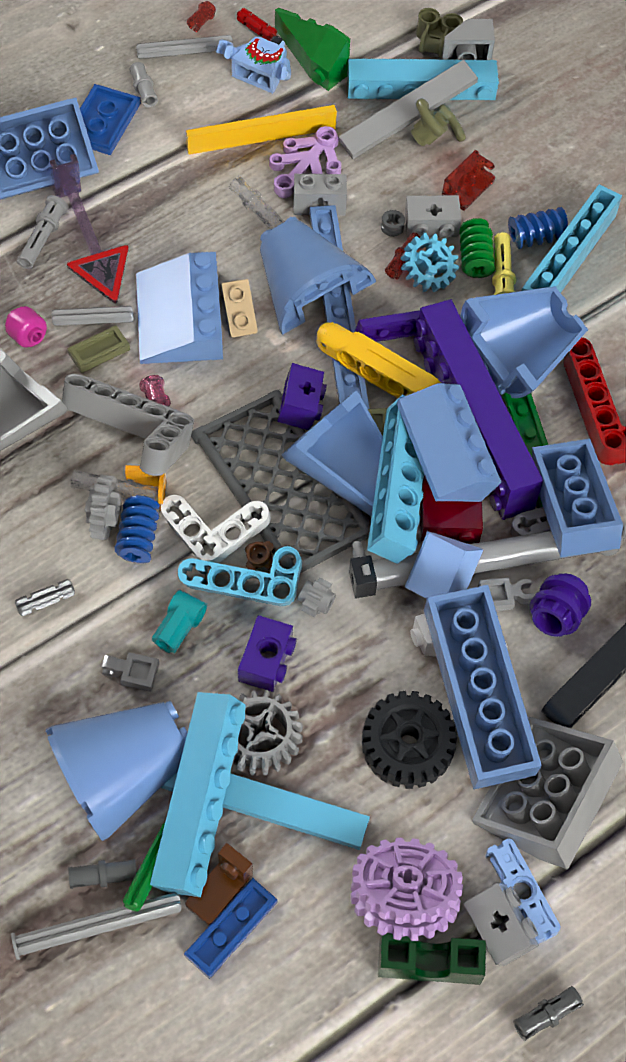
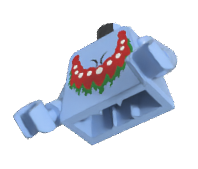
[216,36,291,94]

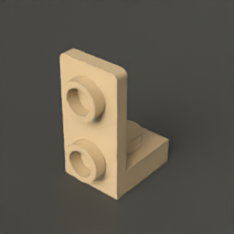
[219,279,258,338]

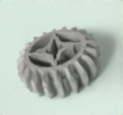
[233,690,303,776]

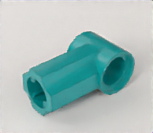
[152,590,207,653]

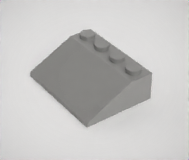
[472,717,623,869]

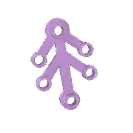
[269,126,341,198]

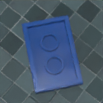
[80,84,141,155]

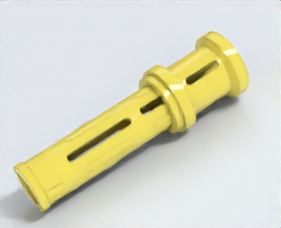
[492,232,516,295]

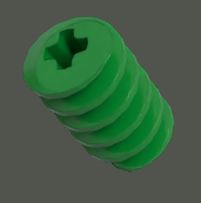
[459,218,495,278]

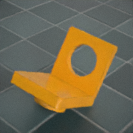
[125,465,167,511]

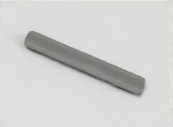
[136,35,233,59]

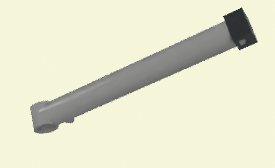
[349,521,626,599]

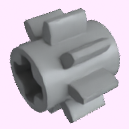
[298,577,336,617]

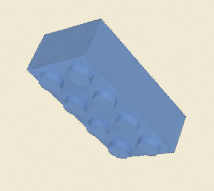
[532,439,623,558]

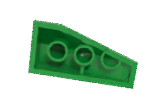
[275,8,351,91]

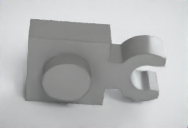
[478,577,534,611]

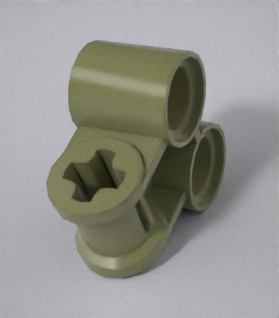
[416,8,463,58]

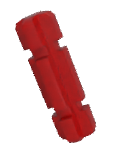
[237,8,277,41]

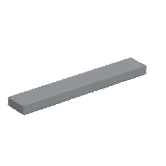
[339,59,478,159]

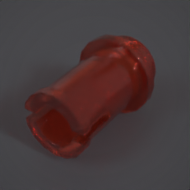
[187,1,216,32]

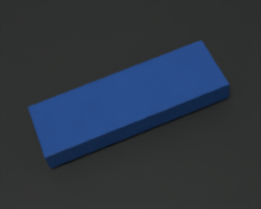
[184,878,278,979]

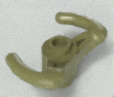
[411,98,466,146]

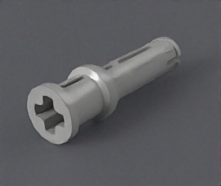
[17,195,69,269]

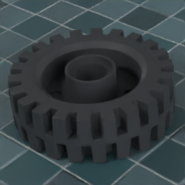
[362,691,457,789]

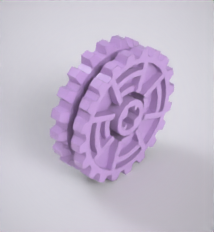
[351,838,463,941]

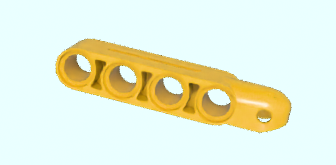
[316,322,441,398]

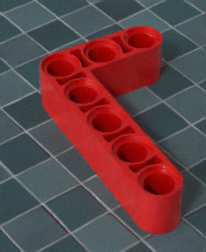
[563,337,626,465]

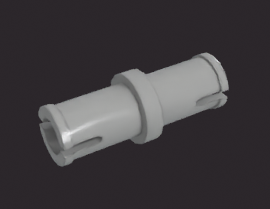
[129,62,158,107]

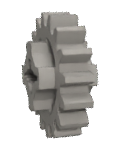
[85,474,122,540]

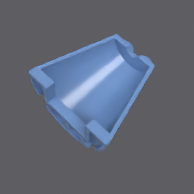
[260,217,376,335]
[460,286,588,398]
[282,391,383,517]
[46,700,187,841]

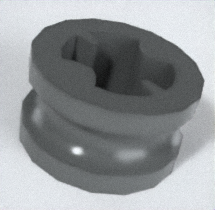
[381,210,405,237]

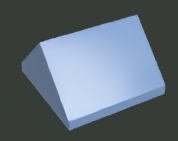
[405,531,483,599]

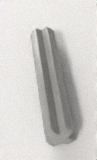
[52,306,134,326]

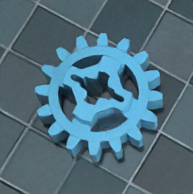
[401,233,459,292]

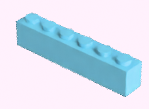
[347,59,499,100]
[522,184,622,293]
[150,692,246,897]

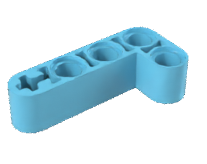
[178,546,302,606]

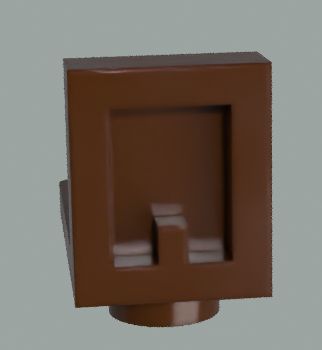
[185,843,253,925]

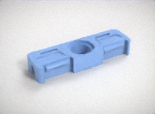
[485,839,561,944]

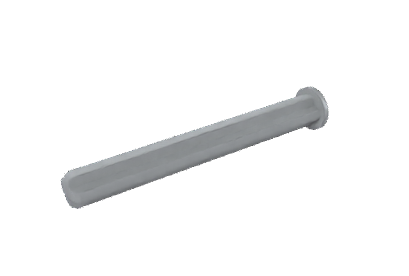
[11,893,181,960]

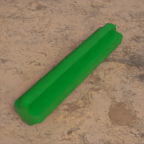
[123,822,165,912]

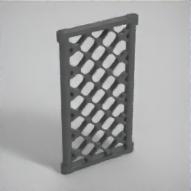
[191,390,371,573]

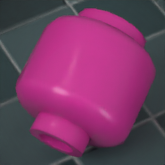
[5,306,47,348]

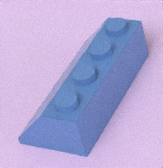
[396,383,501,502]

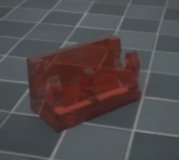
[442,150,495,211]

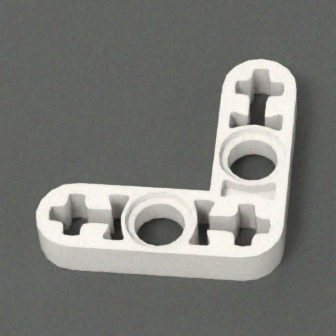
[161,495,271,563]

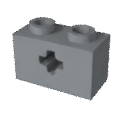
[294,174,347,216]
[404,195,461,238]
[464,883,539,966]

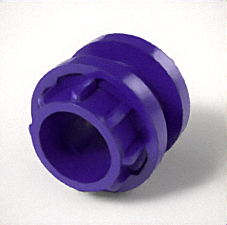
[530,573,591,637]

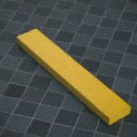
[186,105,337,155]

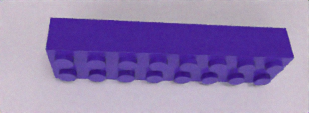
[413,299,543,520]

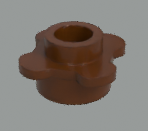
[245,541,274,571]

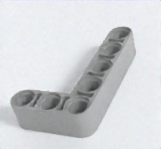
[62,374,194,476]

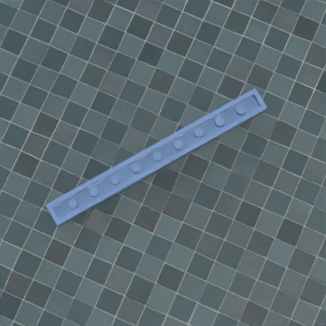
[309,205,370,409]

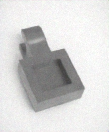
[102,652,159,692]

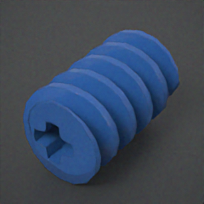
[508,207,568,249]
[114,495,160,564]

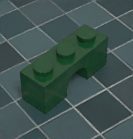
[378,933,486,985]

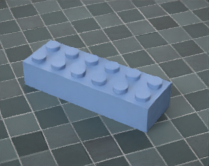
[424,585,542,790]

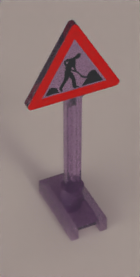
[50,154,129,303]

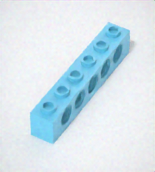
[367,395,425,564]

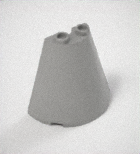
[0,349,68,451]

